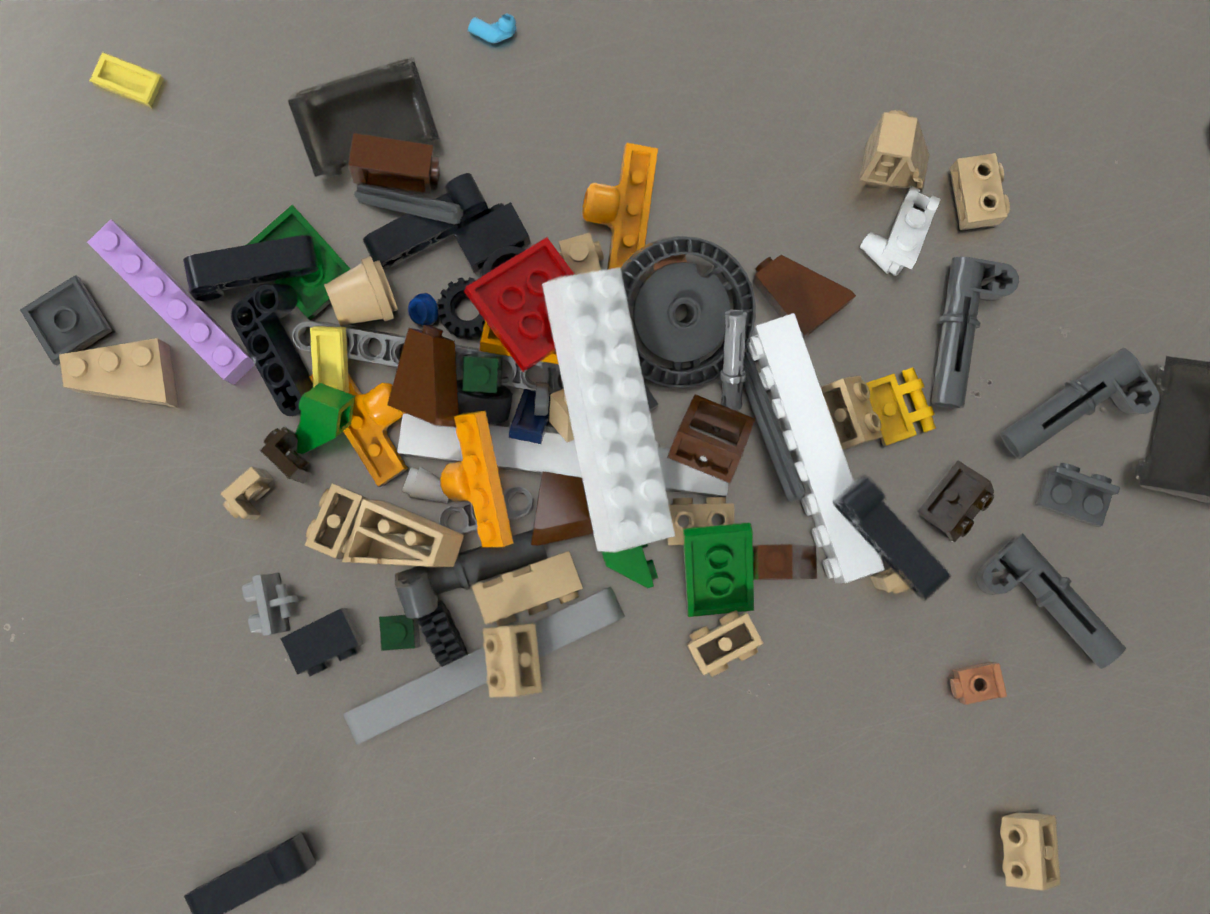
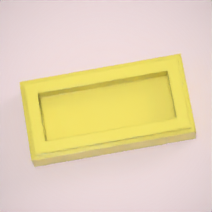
[90,52,164,107]
[310,326,349,393]

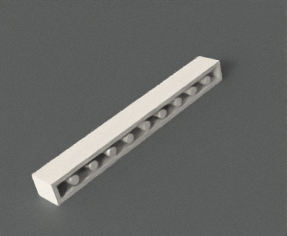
[397,413,729,497]

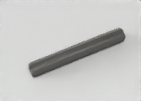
[354,184,464,224]

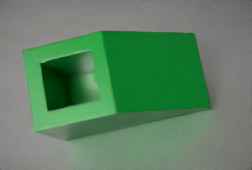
[295,383,355,454]
[602,543,658,588]

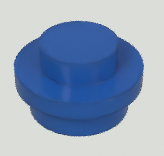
[408,293,438,326]

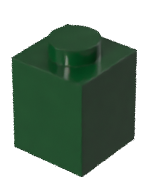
[463,355,503,393]
[379,615,420,651]

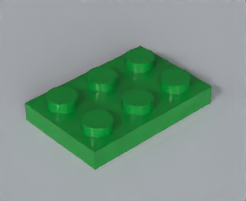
[246,204,350,320]
[683,522,754,617]

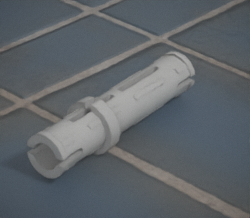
[720,310,747,410]

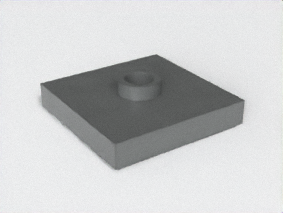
[20,275,112,365]

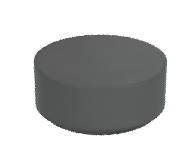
[534,382,550,416]

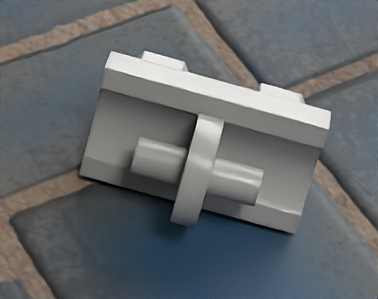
[242,573,298,636]

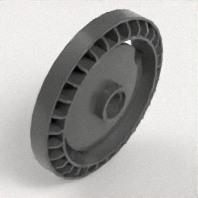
[620,236,756,388]

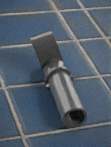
[931,257,1019,408]
[1000,348,1160,459]
[395,529,548,619]
[976,533,1126,669]

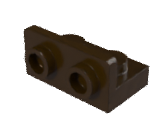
[260,427,312,483]
[918,460,994,542]

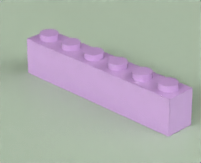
[87,219,255,385]

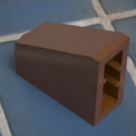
[752,255,856,339]
[387,325,458,428]
[531,471,594,546]
[753,544,817,580]

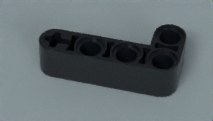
[363,173,489,270]
[183,235,319,301]
[231,284,313,417]
[832,475,951,601]
[184,833,316,914]

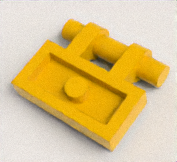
[866,367,936,447]

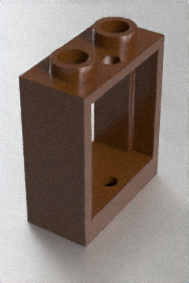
[348,133,440,195]
[667,394,755,483]

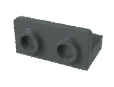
[1036,463,1120,527]

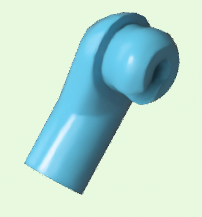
[468,14,516,43]

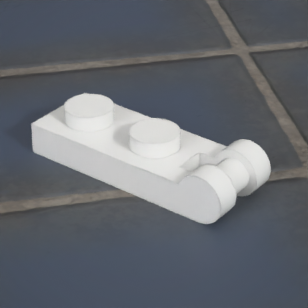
[881,186,941,269]

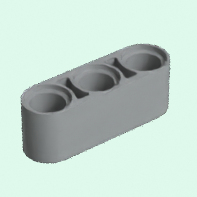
[439,486,534,535]

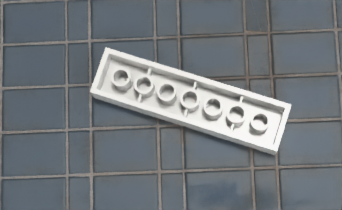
[542,267,675,552]
[747,313,885,583]

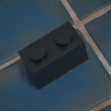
[453,202,531,273]
[280,608,364,677]

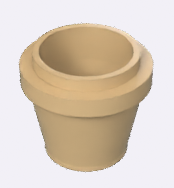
[324,256,398,326]

